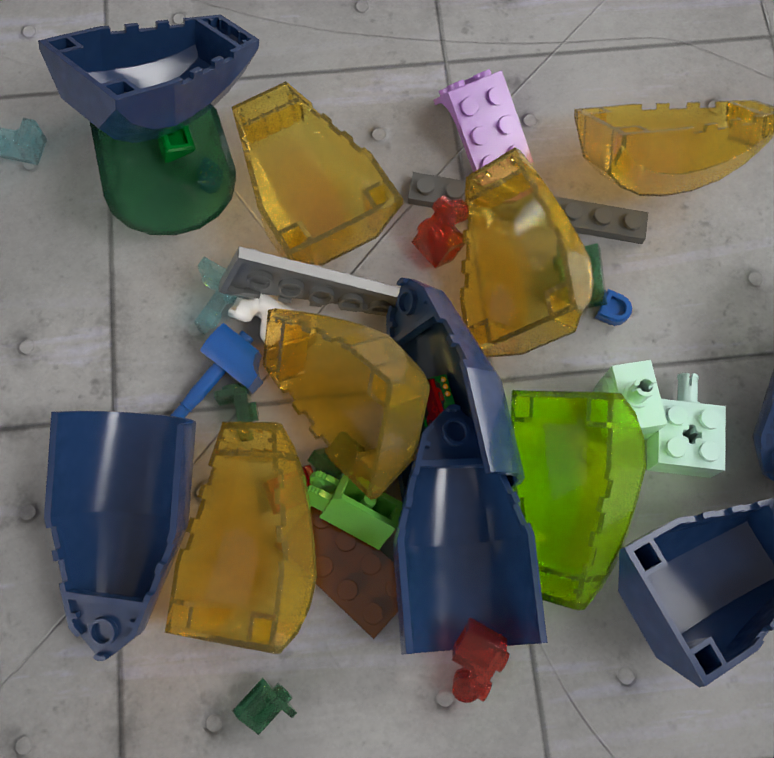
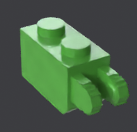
[302,470,403,550]

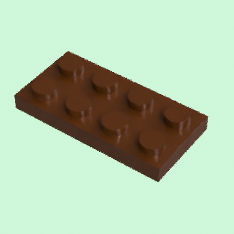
[275,506,398,639]

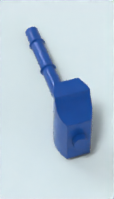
[170,323,263,418]

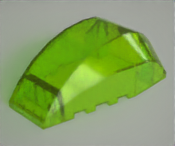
[511,390,646,611]

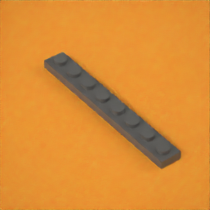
[408,172,649,244]

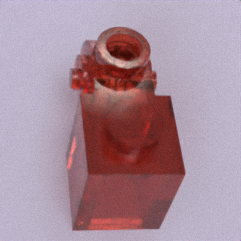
[412,195,469,268]
[451,618,510,703]

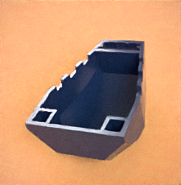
[38,14,259,143]
[618,498,774,688]

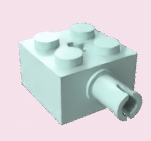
[594,360,668,445]
[647,373,726,478]

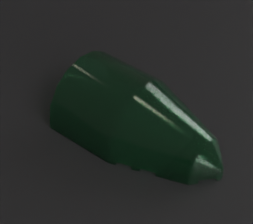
[90,106,236,235]

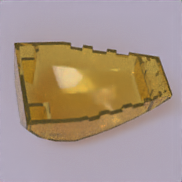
[232,81,403,266]
[574,100,774,197]
[459,147,594,358]
[262,308,430,500]
[165,422,317,654]

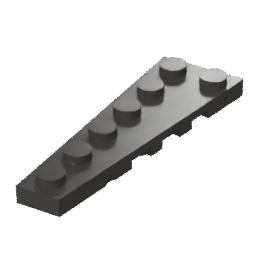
[219,247,401,316]

